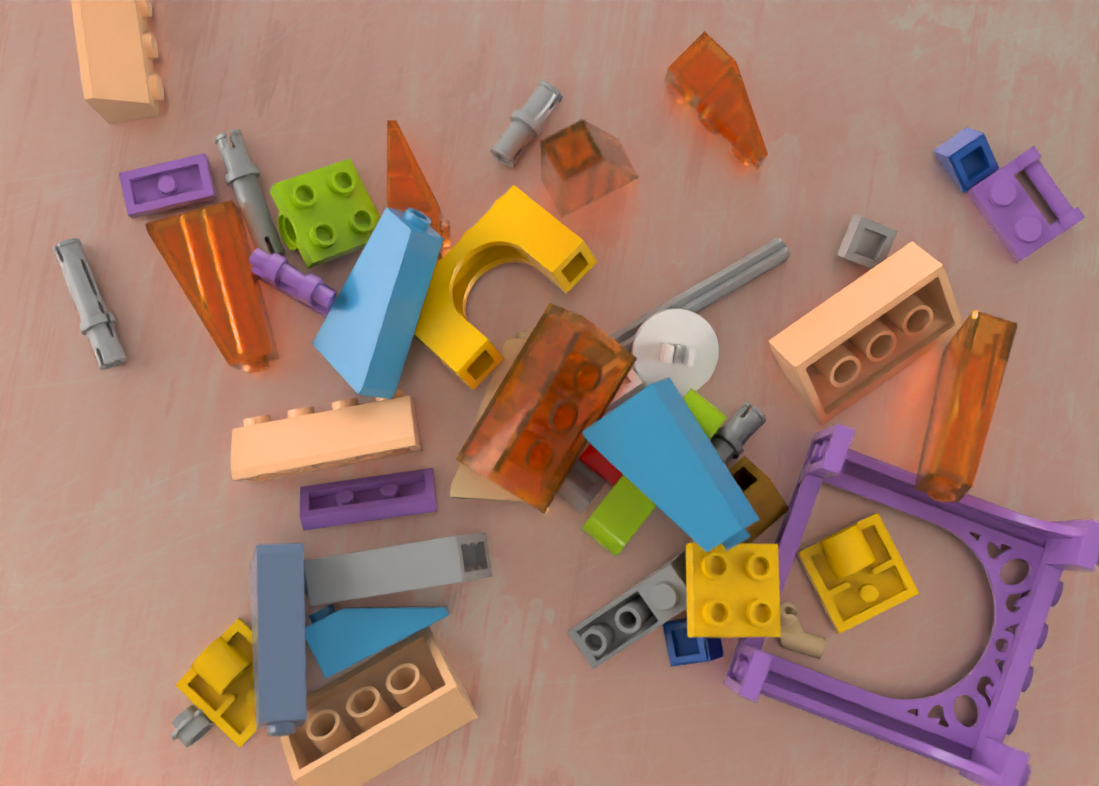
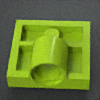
[269,158,380,269]

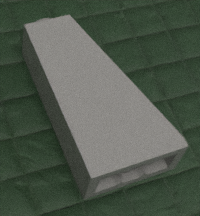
[304,532,492,606]

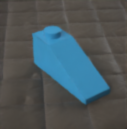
[305,604,451,679]

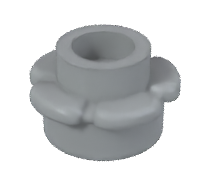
[171,705,214,747]

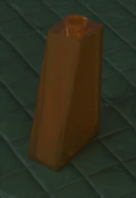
[540,119,638,218]
[145,200,280,374]
[914,310,1018,503]

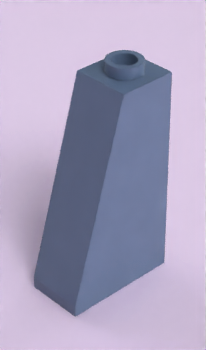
[250,543,307,736]

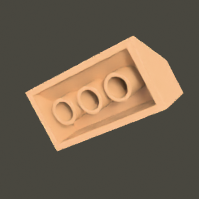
[70,0,164,123]
[768,241,964,425]
[231,390,423,484]
[279,626,478,786]

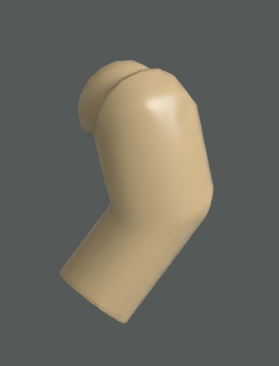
[776,602,826,659]

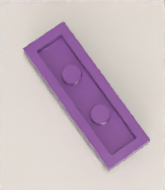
[300,468,437,531]

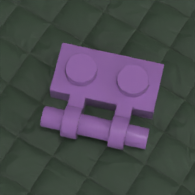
[249,247,336,318]

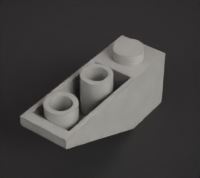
[568,550,687,669]

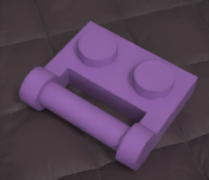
[966,146,1085,263]

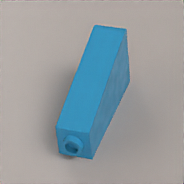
[312,207,443,399]
[582,377,759,552]

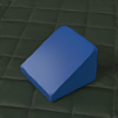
[934,128,1000,193]
[663,618,723,667]

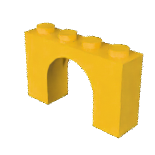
[413,185,597,390]

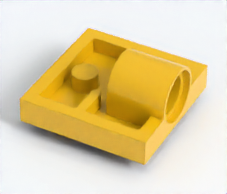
[796,512,920,634]
[685,543,781,638]
[175,618,259,748]

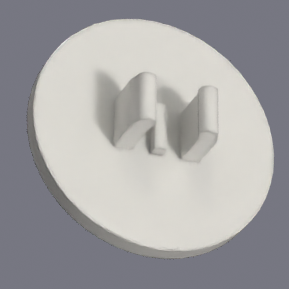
[631,308,719,396]

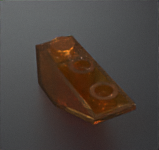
[665,31,768,169]

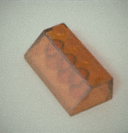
[455,303,637,514]

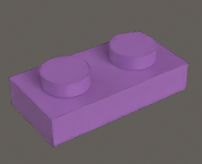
[119,153,218,219]

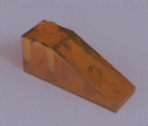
[387,120,451,259]

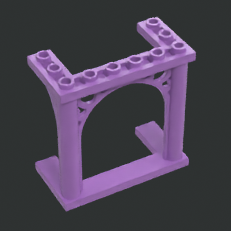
[723,423,1099,786]

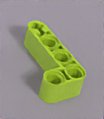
[581,388,727,557]

